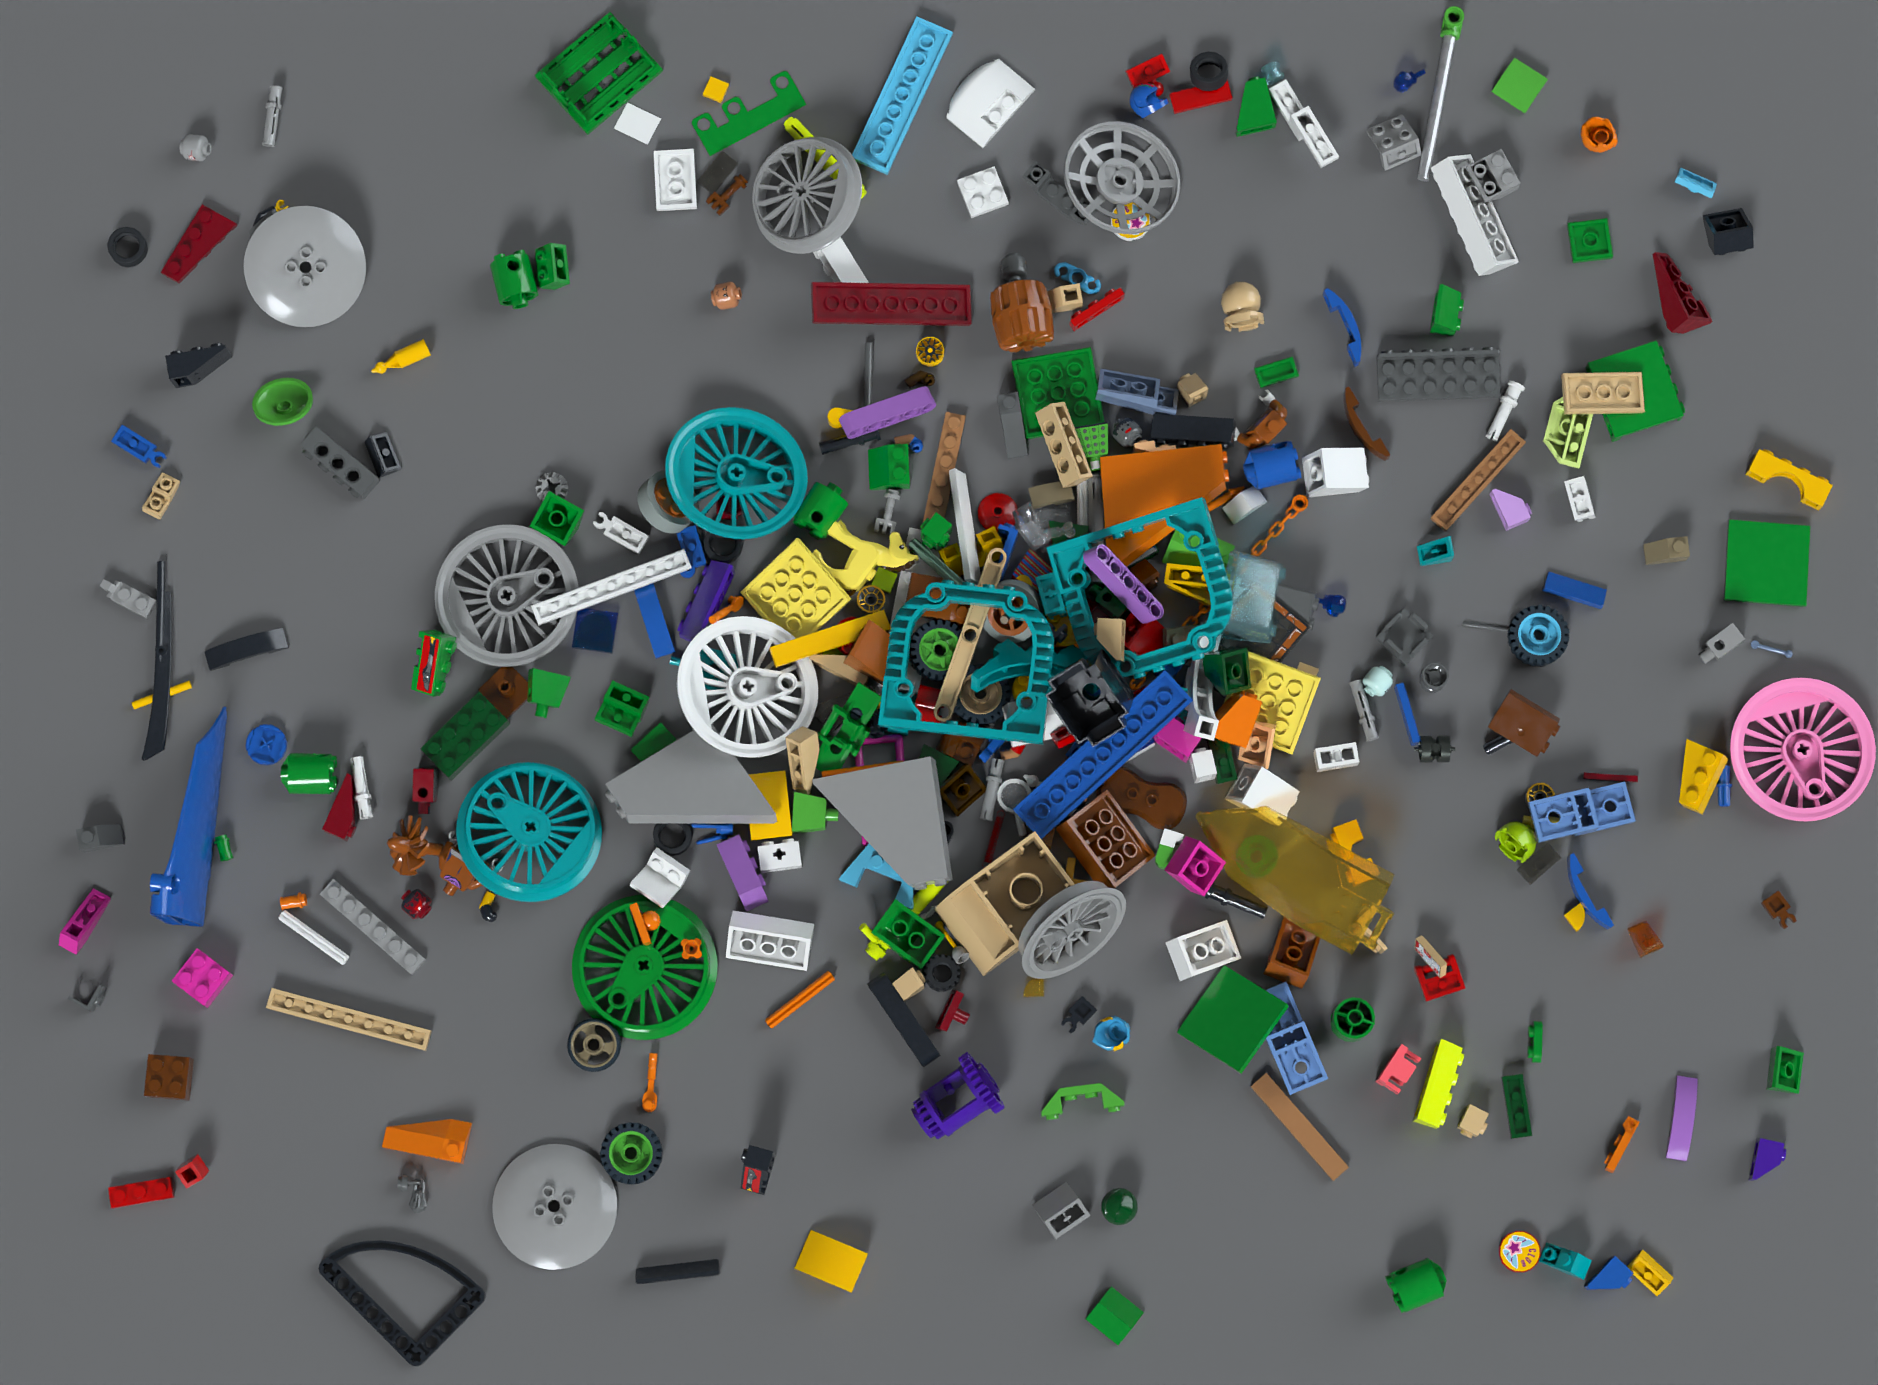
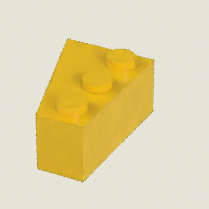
[1164,563,1231,608]
[1679,739,1728,815]

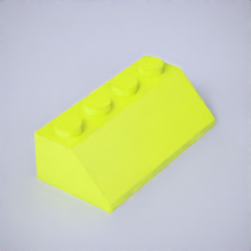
[1413,1039,1464,1129]

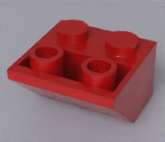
[1124,613,1164,655]

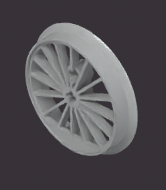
[752,137,862,254]
[1018,881,1126,979]

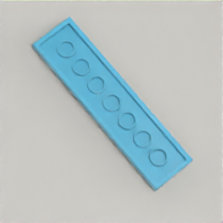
[852,16,953,175]

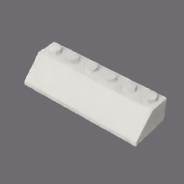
[1431,154,1519,276]

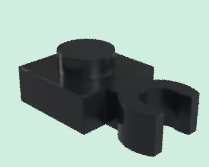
[1061,996,1097,1034]

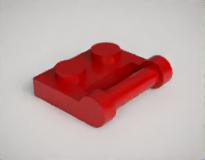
[1414,954,1466,1002]

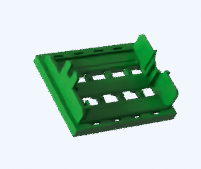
[535,12,663,135]

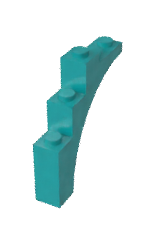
[971,639,1100,694]

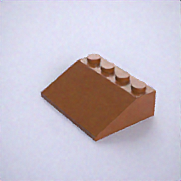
[1055,789,1156,888]

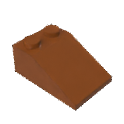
[906,573,970,627]
[1263,913,1324,989]

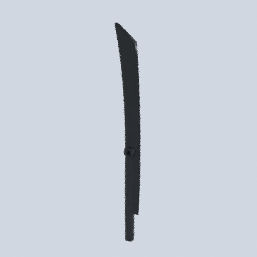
[142,561,172,761]

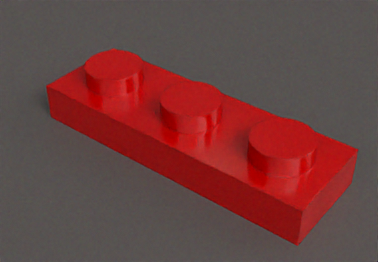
[1070,288,1125,331]
[108,1177,174,1209]

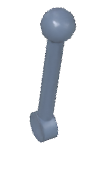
[1751,640,1793,658]

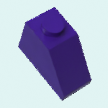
[1749,1138,1787,1181]

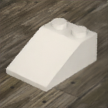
[1165,920,1241,981]

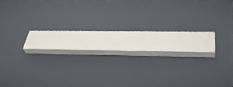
[531,549,692,626]

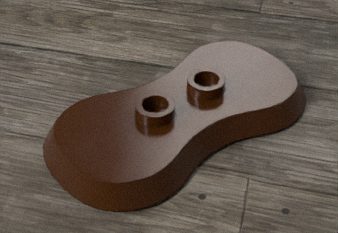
[1097,767,1187,830]

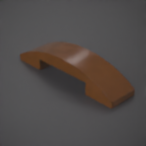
[1343,386,1390,461]

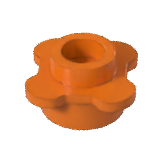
[681,938,702,959]

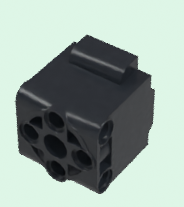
[1045,649,1135,747]

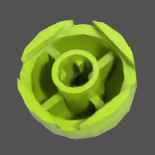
[1495,821,1537,863]

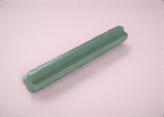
[909,538,965,585]

